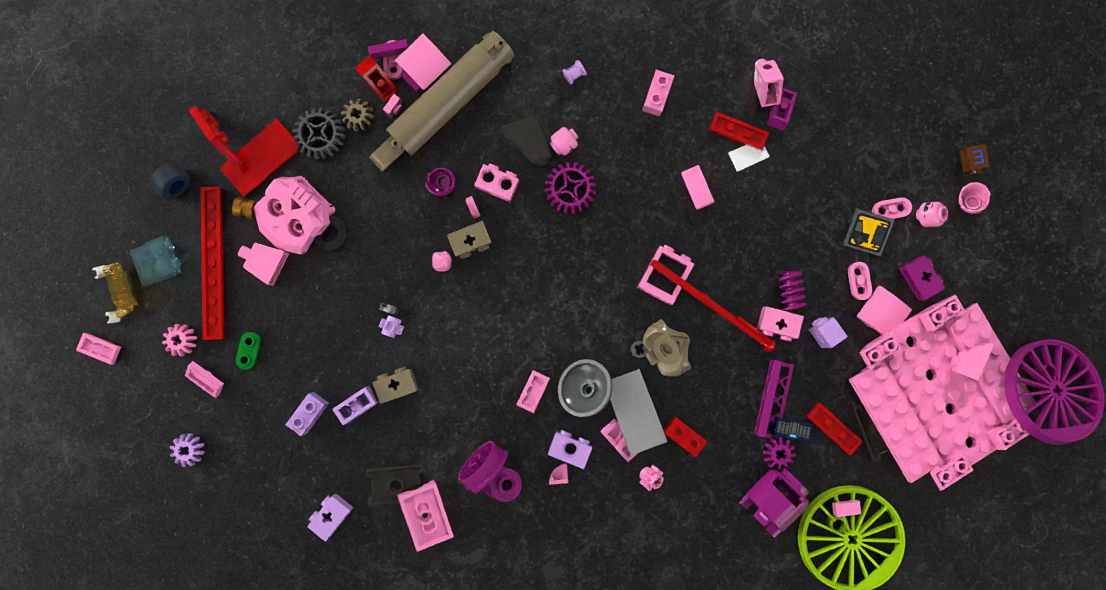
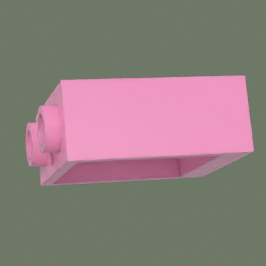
[637,245,694,305]

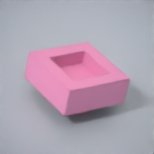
[383,94,403,118]

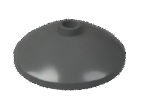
[558,359,612,417]

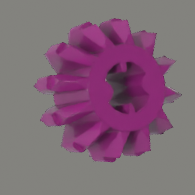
[762,437,796,470]

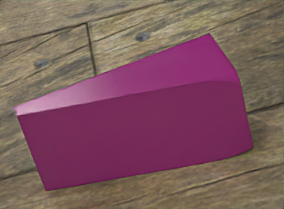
[767,88,798,130]

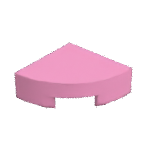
[465,196,480,219]
[549,463,568,485]

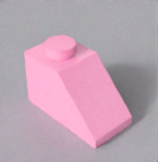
[950,342,994,381]

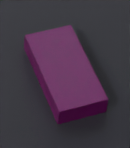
[368,39,409,59]

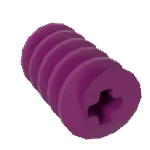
[778,270,807,311]

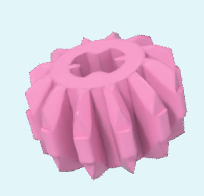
[162,324,197,356]

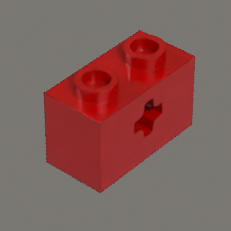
[663,416,707,457]

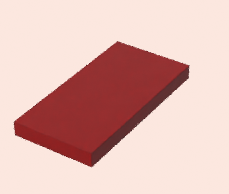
[219,119,302,197]

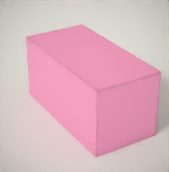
[832,500,862,517]

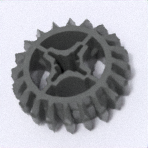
[293,108,345,160]

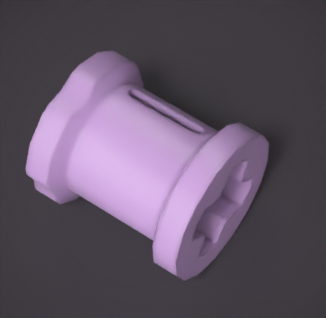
[562,60,587,85]

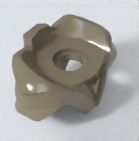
[643,319,691,377]

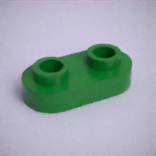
[236,332,262,370]

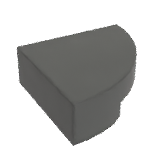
[379,303,399,315]

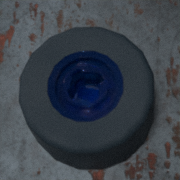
[150,163,190,200]

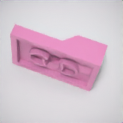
[397,480,454,552]

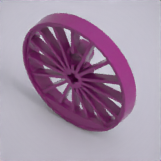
[1004,339,1104,445]

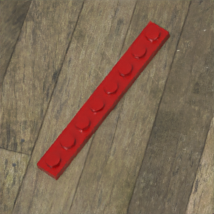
[201,186,225,340]

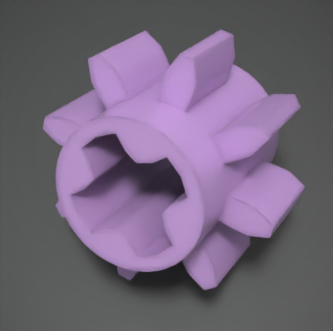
[379,315,404,338]

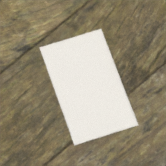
[728,145,770,172]

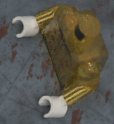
[92,263,138,323]

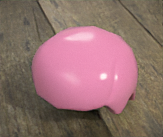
[958,182,991,214]

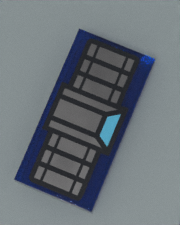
[772,416,813,443]

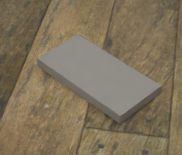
[610,369,668,455]

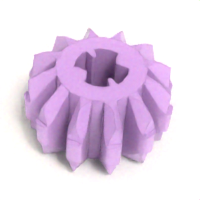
[170,434,205,467]

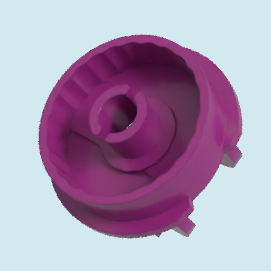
[458,441,522,502]

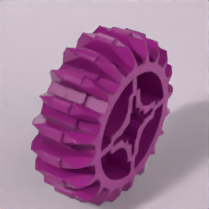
[545,162,596,214]

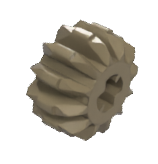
[341,99,374,132]

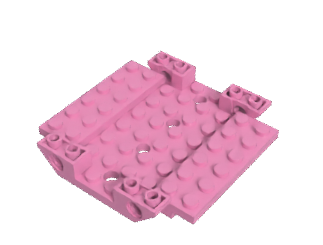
[849,295,1035,491]

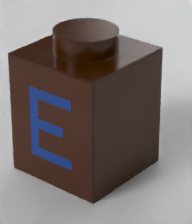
[959,144,990,175]

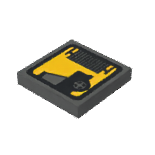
[843,208,895,256]

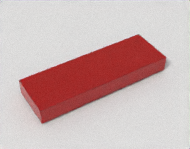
[709,112,769,151]
[806,402,863,456]

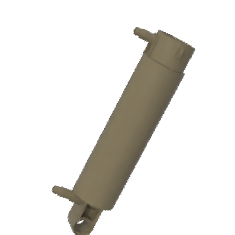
[369,31,514,172]

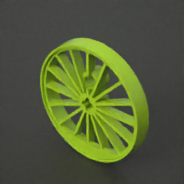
[798,485,905,590]

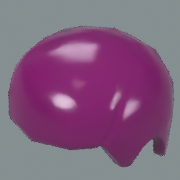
[425,167,455,196]

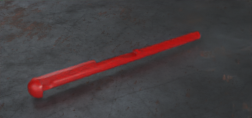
[650,259,776,352]

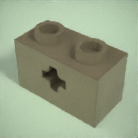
[447,221,492,259]
[372,366,419,404]

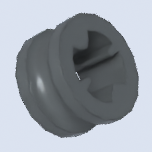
[631,341,648,358]

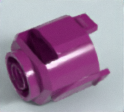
[739,468,809,537]

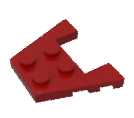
[189,106,248,173]

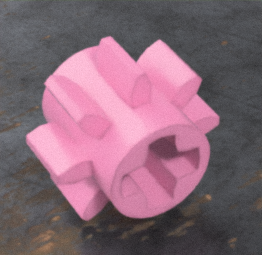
[639,465,663,491]

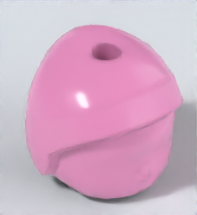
[432,251,452,272]

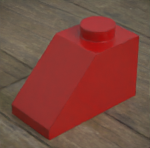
[355,56,399,102]

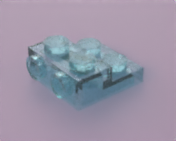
[130,236,181,287]

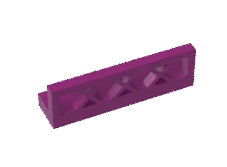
[754,360,794,440]

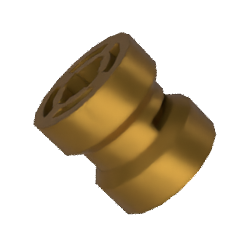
[232,198,257,219]

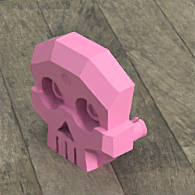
[253,176,335,254]

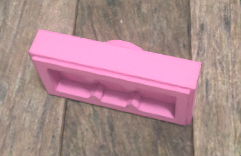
[76,333,121,365]
[185,361,224,398]
[517,370,550,413]

